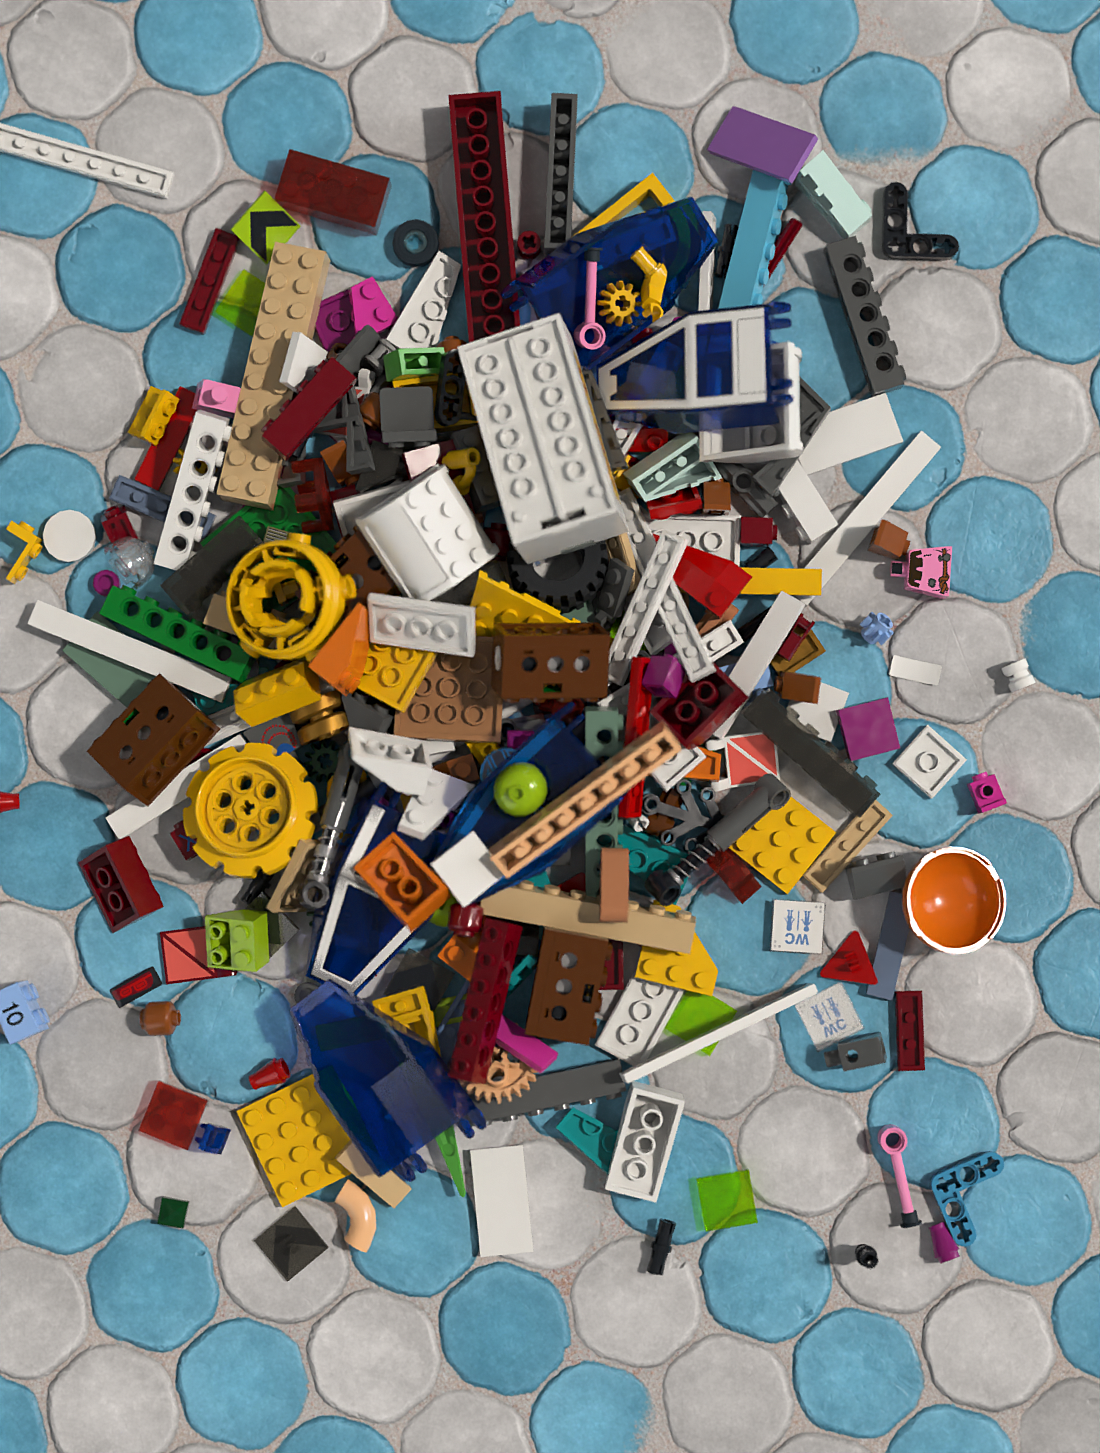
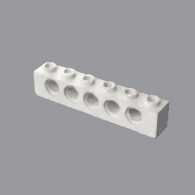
[153,409,232,573]

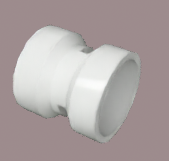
[1001,658,1036,693]

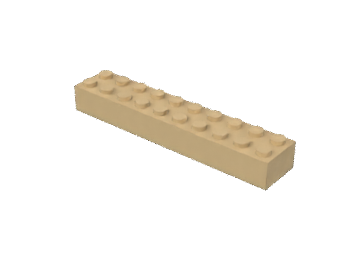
[216,242,330,511]

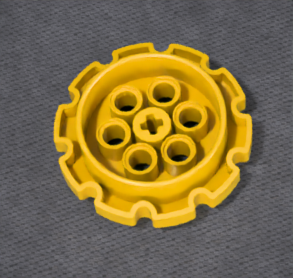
[183,743,318,879]

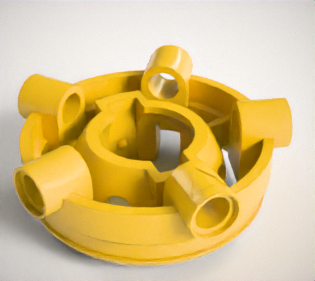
[226,533,356,664]

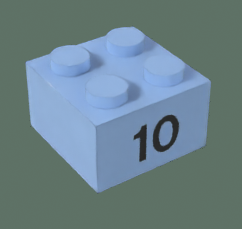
[0,980,50,1045]

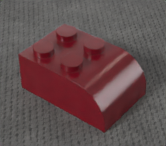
[650,661,749,750]

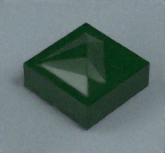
[157,1196,189,1228]

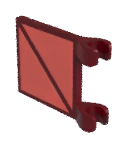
[160,926,237,984]

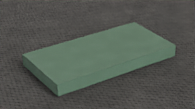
[62,611,174,707]

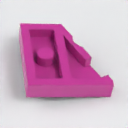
[349,276,398,338]

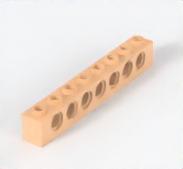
[489,720,682,878]

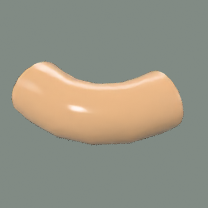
[335,1179,377,1253]

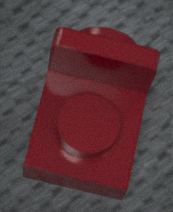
[100,505,139,550]

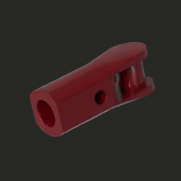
[776,613,815,662]

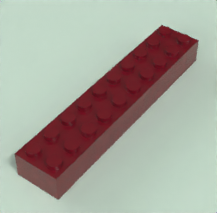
[448,91,520,343]

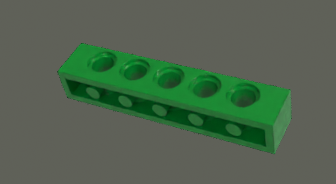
[99,585,256,683]

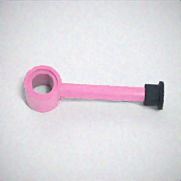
[574,247,605,350]
[877,1124,922,1228]

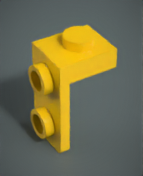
[6,520,43,584]

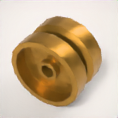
[289,690,349,745]

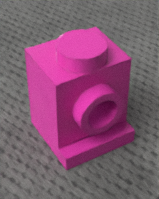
[967,771,1007,814]

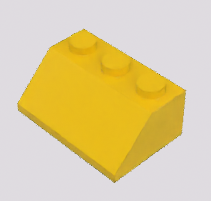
[233,658,321,727]

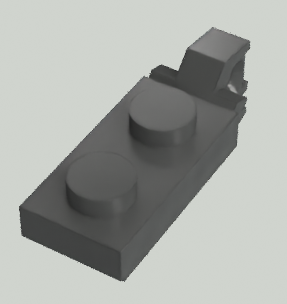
[594,558,634,632]

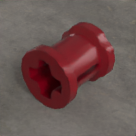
[518,231,541,260]

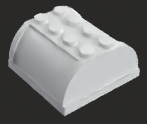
[699,342,803,463]
[354,464,500,601]

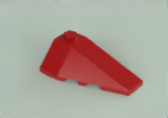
[653,534,752,619]

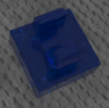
[195,1123,231,1154]

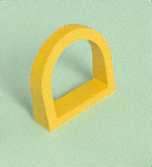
[571,173,691,296]

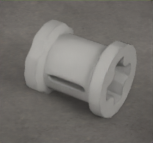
[364,338,396,373]

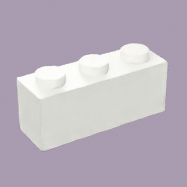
[773,460,838,544]

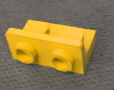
[128,386,180,446]

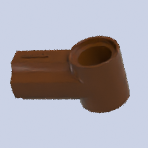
[642,788,683,841]

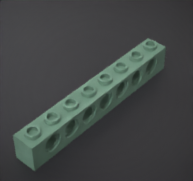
[585,706,623,898]

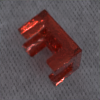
[291,457,334,534]

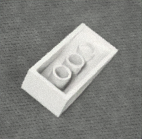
[605,1081,685,1203]

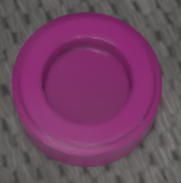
[93,570,121,597]

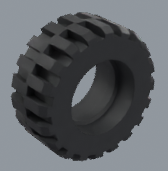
[507,538,608,614]

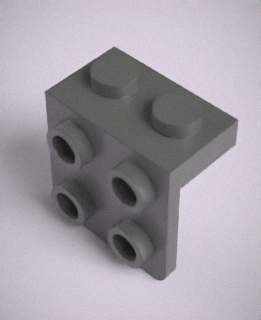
[335,325,391,393]
[379,386,436,447]

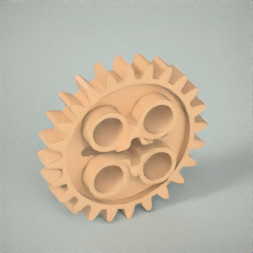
[460,1023,538,1104]

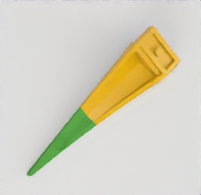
[372,986,466,1197]

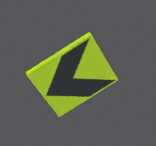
[230,190,301,265]

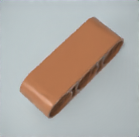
[599,847,629,923]

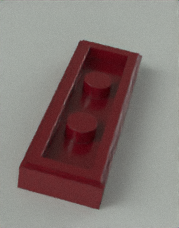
[895,990,925,1071]

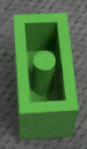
[383,347,445,382]

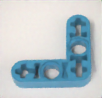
[930,1151,1004,1247]

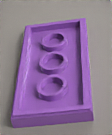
[707,106,818,184]

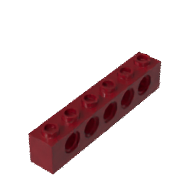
[448,918,522,1084]

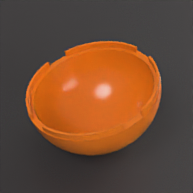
[902,847,1006,954]

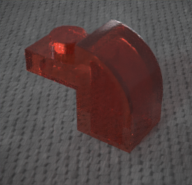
[706,848,762,904]

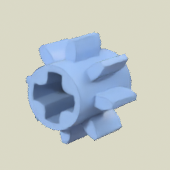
[860,612,894,645]

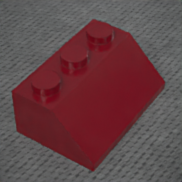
[78,836,164,933]

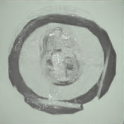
[104,536,155,590]

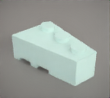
[795,150,872,239]
[623,429,722,502]

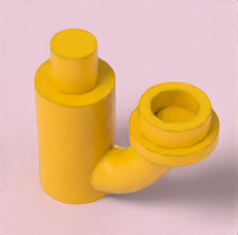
[442,448,480,495]

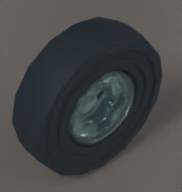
[392,219,439,267]

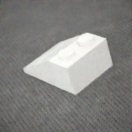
[348,727,432,796]

